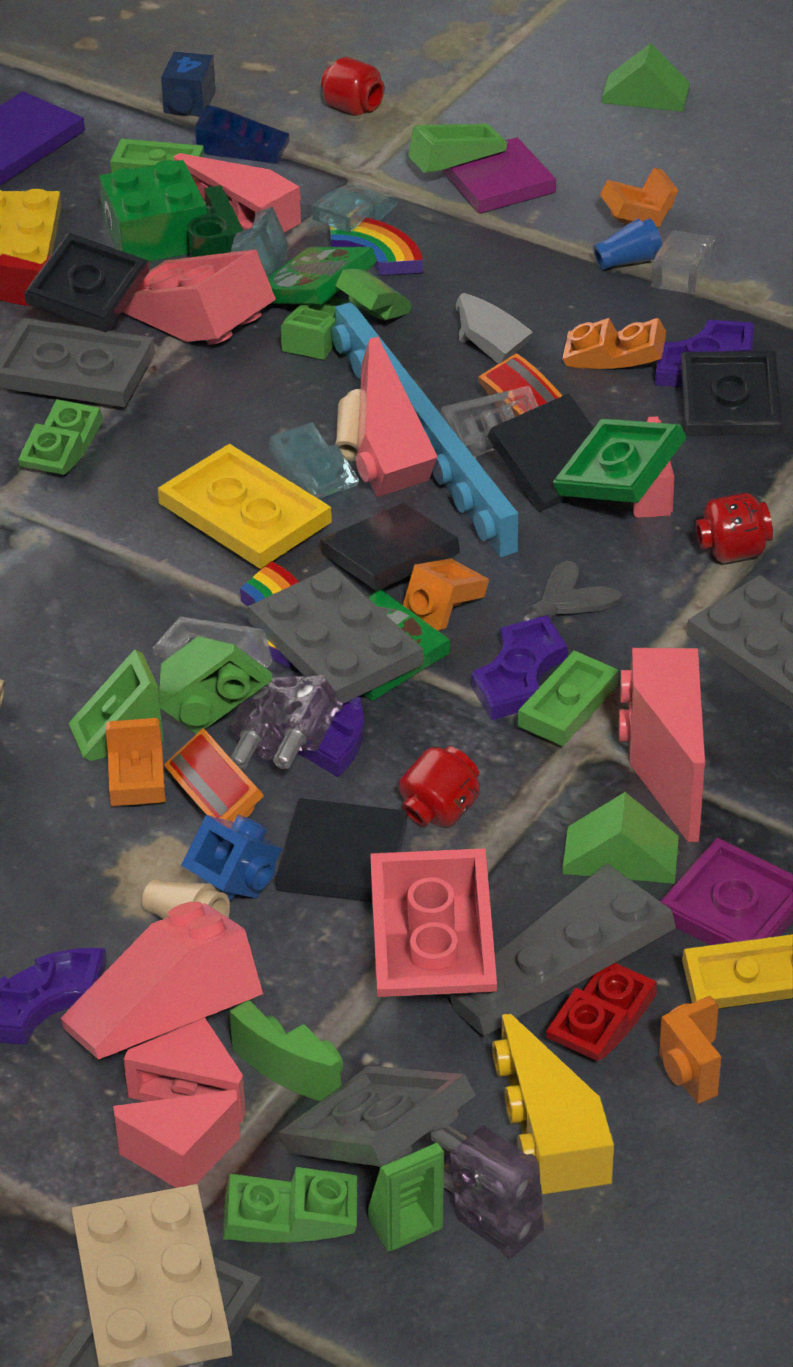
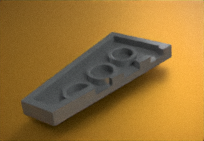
[449,863,676,1036]

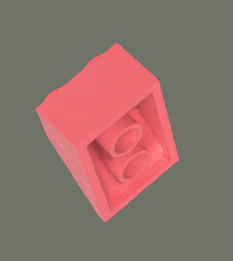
[122,249,276,345]
[618,648,705,842]
[370,848,497,997]
[60,902,263,1060]

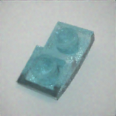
[312,185,397,232]
[228,206,289,277]
[269,422,358,499]

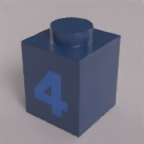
[161,52,216,117]

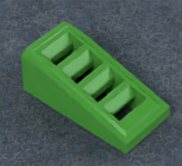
[409,123,508,173]
[281,296,357,360]
[368,1142,444,1252]

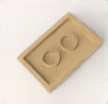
[71,1184,232,1367]

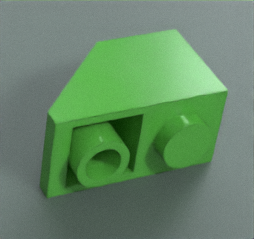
[159,636,272,734]

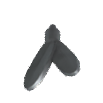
[523,561,622,621]

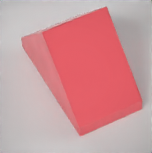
[124,1018,246,1123]
[113,1089,241,1188]

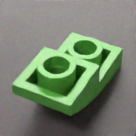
[335,269,412,320]
[18,399,103,475]
[229,1000,343,1101]
[223,1167,357,1243]

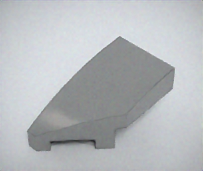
[455,293,533,364]

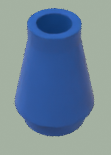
[593,218,663,270]

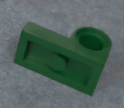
[188,185,246,257]

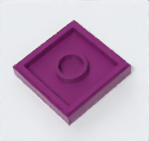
[442,137,556,213]
[660,838,793,945]

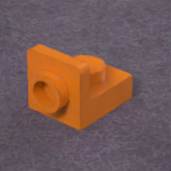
[403,558,490,631]

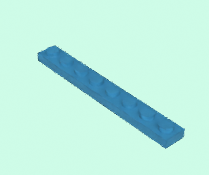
[331,302,518,557]

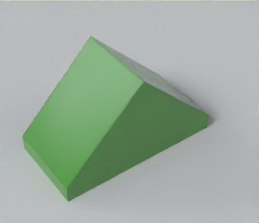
[602,43,690,112]
[69,649,164,761]
[563,792,679,884]

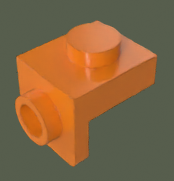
[600,168,678,227]
[105,718,166,806]
[659,996,721,1104]

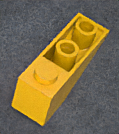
[492,1014,614,1195]

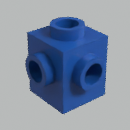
[181,815,283,901]

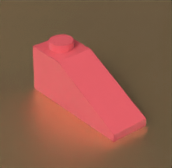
[173,153,301,244]
[356,337,438,497]

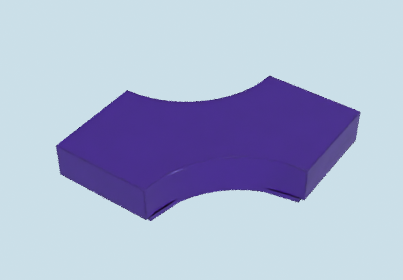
[656,320,754,387]
[471,615,568,720]

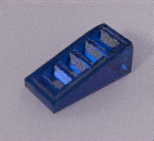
[195,105,290,164]

